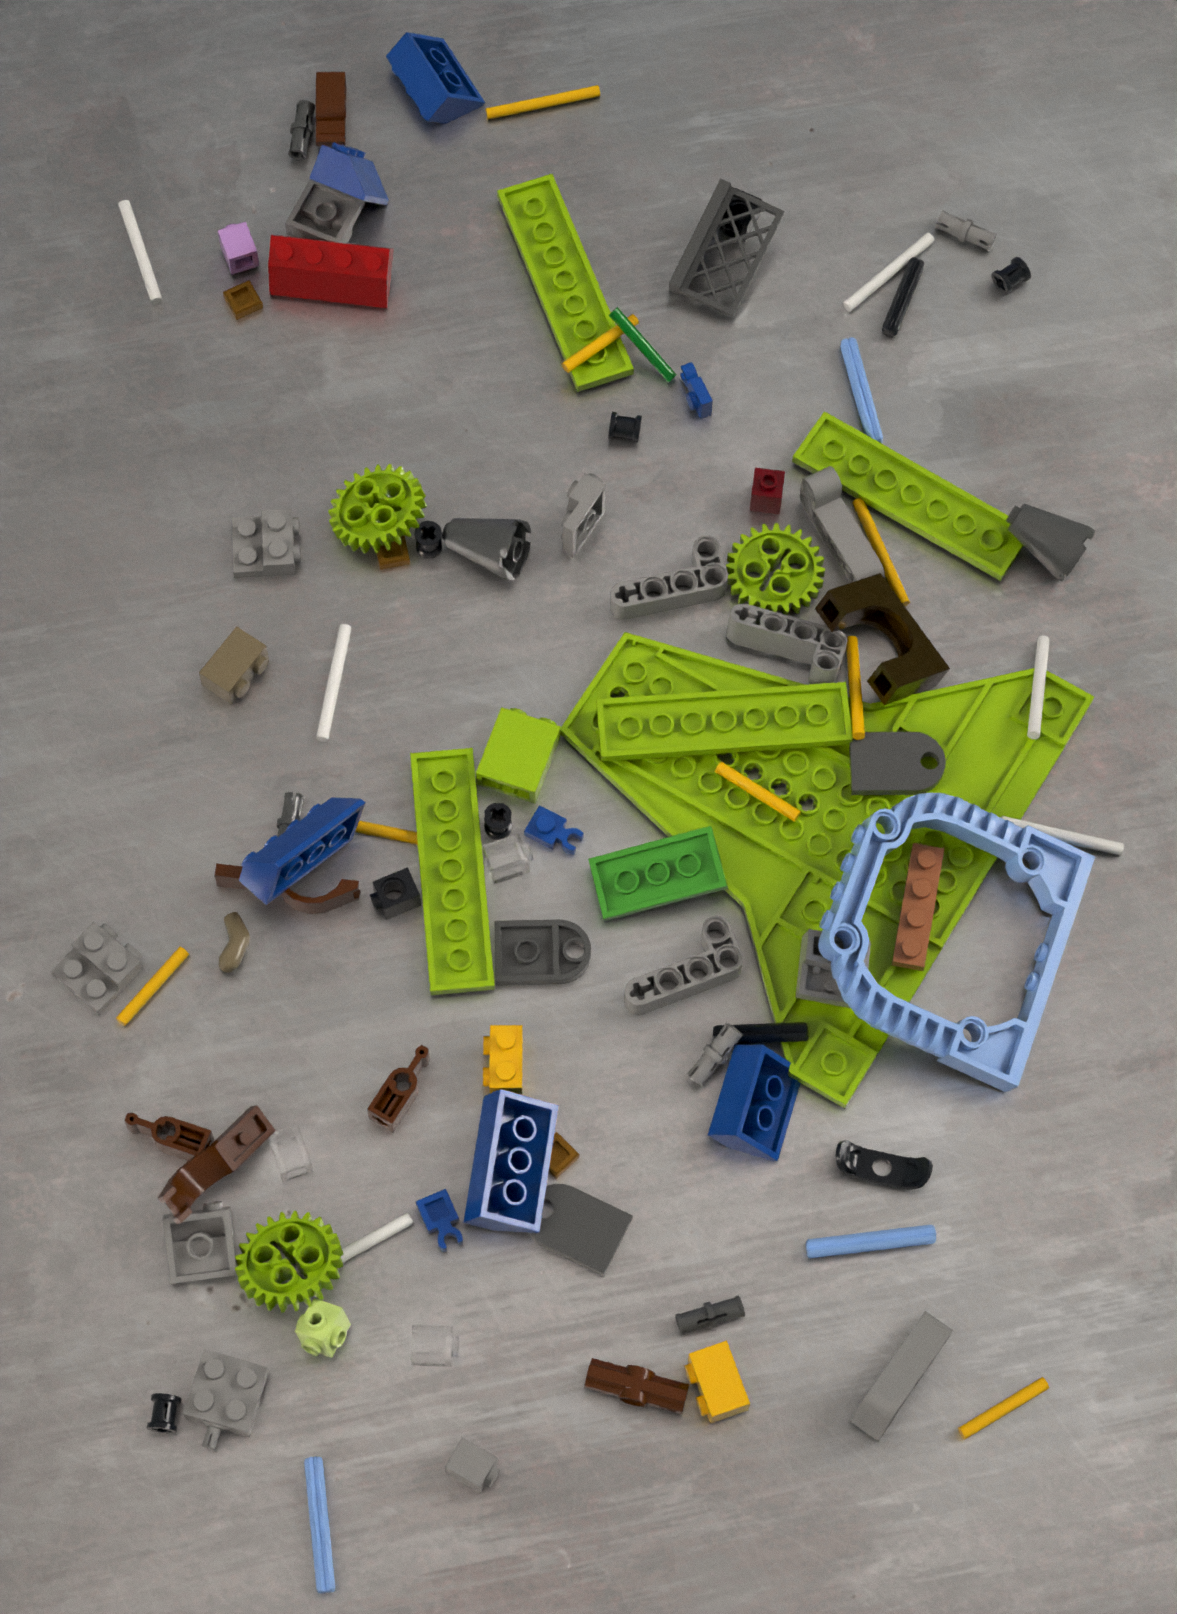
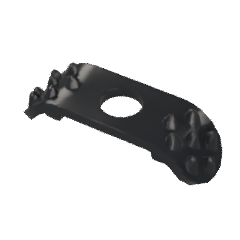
[835,1140,933,1190]

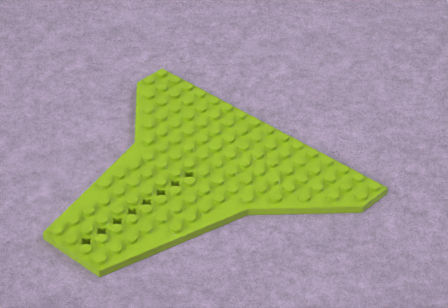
[561,632,1094,1109]

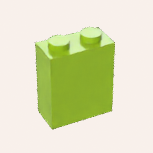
[476,707,561,804]

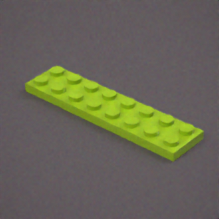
[497,174,634,392]
[792,411,1024,581]
[596,682,853,762]
[410,748,495,995]

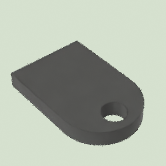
[849,732,946,795]
[494,919,591,986]
[529,1184,633,1277]

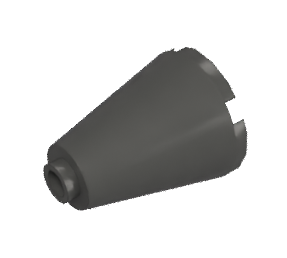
[1006,503,1095,582]
[442,518,531,580]

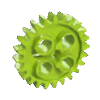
[328,464,427,554]
[726,523,825,615]
[235,1211,344,1313]

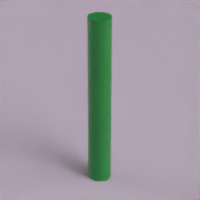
[609,307,677,382]

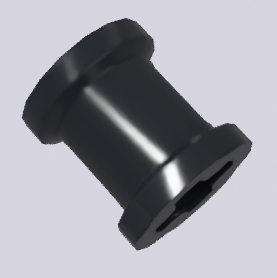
[991,257,1031,295]
[608,411,642,443]
[414,521,442,558]
[484,803,512,840]
[147,1393,182,1434]

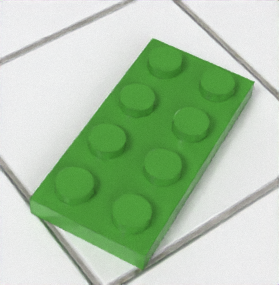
[588,826,728,921]

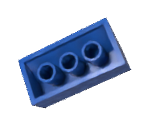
[239,797,366,905]
[463,1089,559,1233]

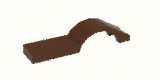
[214,863,361,914]
[158,1105,276,1224]

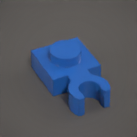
[680,362,713,419]
[524,805,584,855]
[415,1189,463,1253]

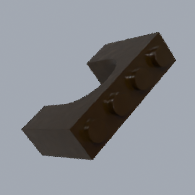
[815,573,950,705]

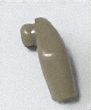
[219,912,250,973]

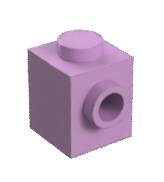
[218,222,259,275]

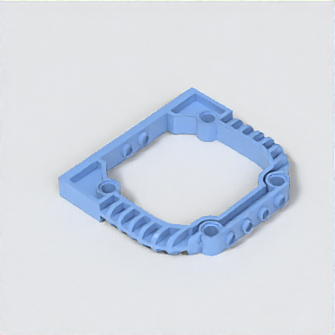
[818,792,1095,1092]

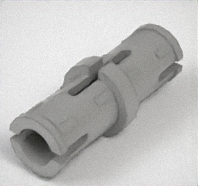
[935,210,997,251]
[687,1022,743,1086]

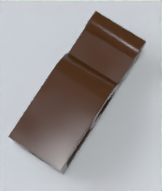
[316,72,347,146]
[367,1045,430,1133]
[124,1113,214,1161]

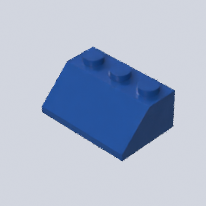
[386,32,485,124]
[309,142,389,206]
[708,1045,801,1161]

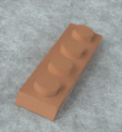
[891,843,944,971]

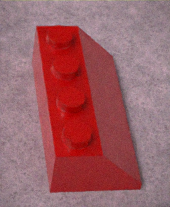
[268,235,394,308]

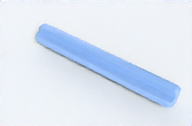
[840,337,883,443]
[805,1225,936,1258]
[304,1456,335,1594]

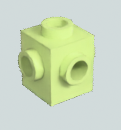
[295,1298,351,1358]

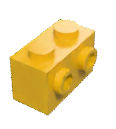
[483,1025,523,1095]
[684,1340,750,1424]

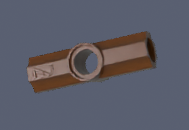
[584,1358,689,1414]

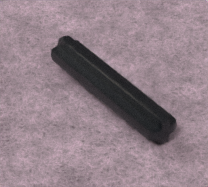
[882,257,925,336]
[713,1022,809,1044]

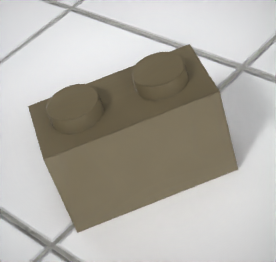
[199,626,269,705]

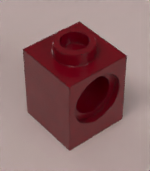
[750,468,785,515]

